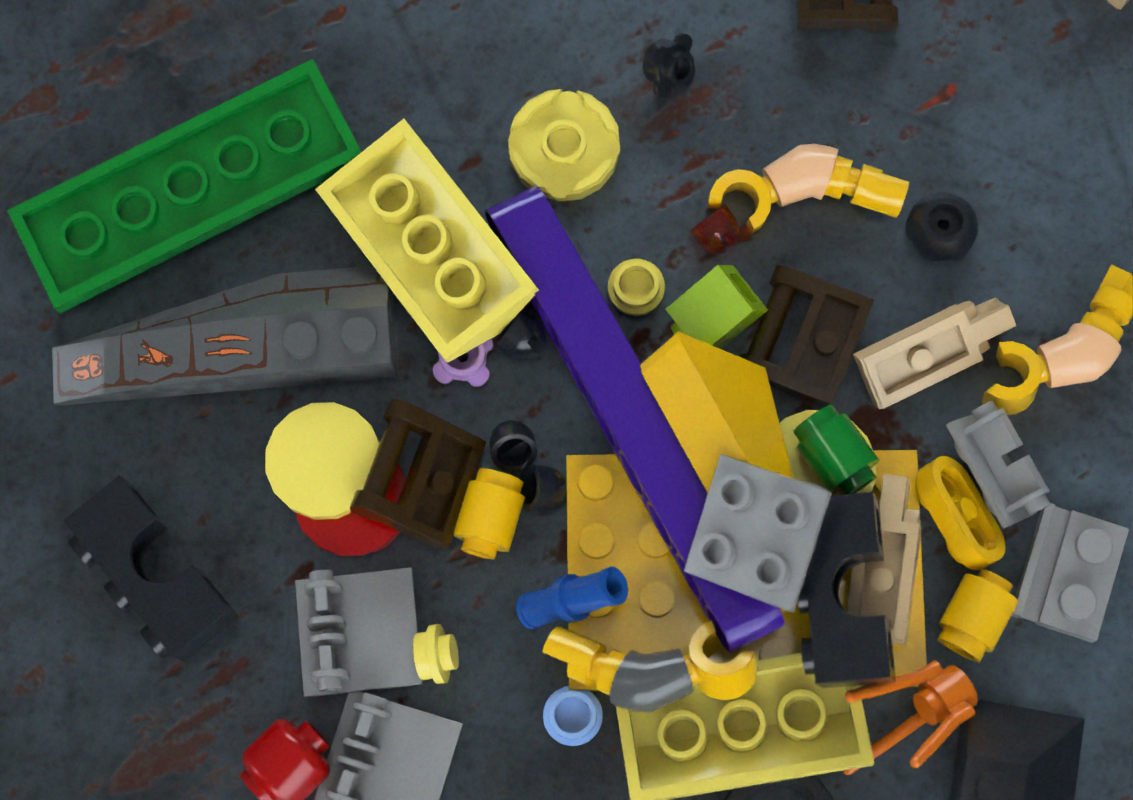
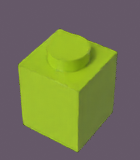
[665,265,768,349]

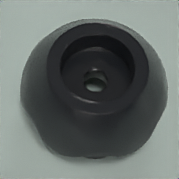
[905,192,978,262]

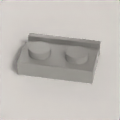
[1012,503,1129,643]

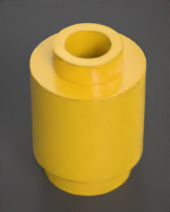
[453,468,525,560]
[937,569,1018,663]

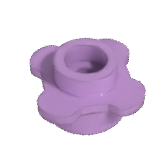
[433,339,493,387]

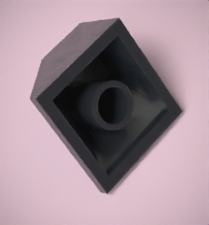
[950,699,1085,800]

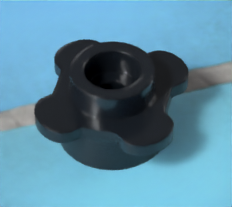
[643,33,696,98]

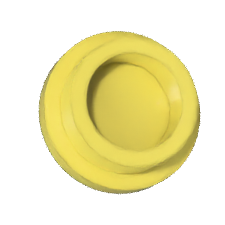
[608,259,665,316]
[413,624,459,684]

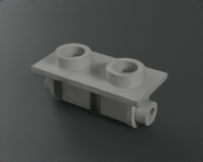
[946,400,1051,529]

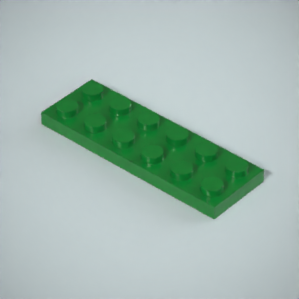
[7,59,362,314]

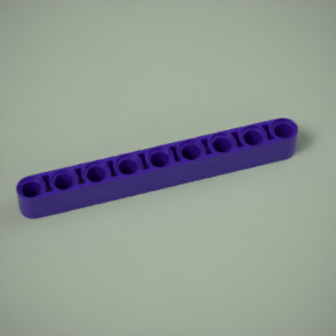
[485,185,785,654]

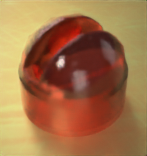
[689,204,739,254]

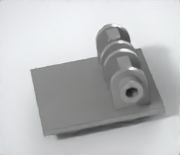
[684,454,832,612]
[295,567,423,698]
[314,692,463,800]

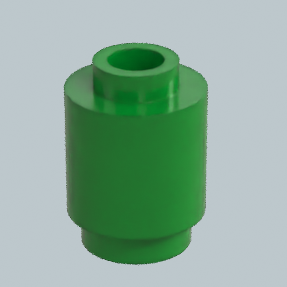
[793,404,879,495]

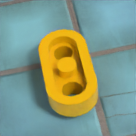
[916,456,1005,571]

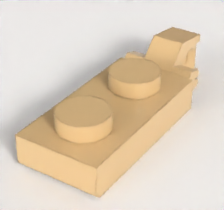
[853,298,1016,410]
[847,474,922,646]

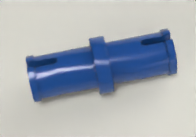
[516,567,628,630]

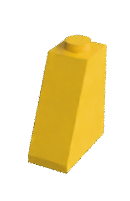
[640,331,794,493]

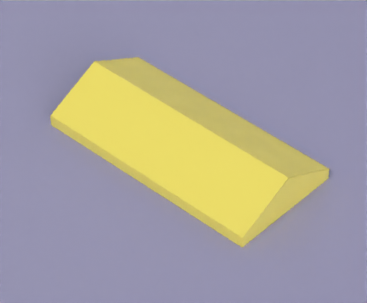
[315,119,539,363]
[616,653,874,800]

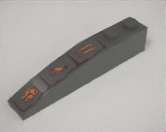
[52,266,398,406]

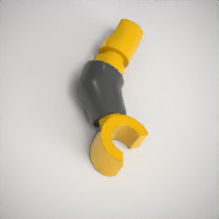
[542,621,758,712]

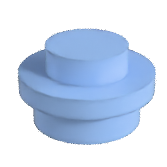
[543,686,603,746]

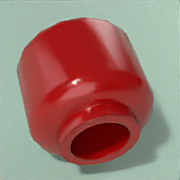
[240,719,330,800]

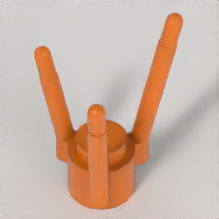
[842,660,978,775]

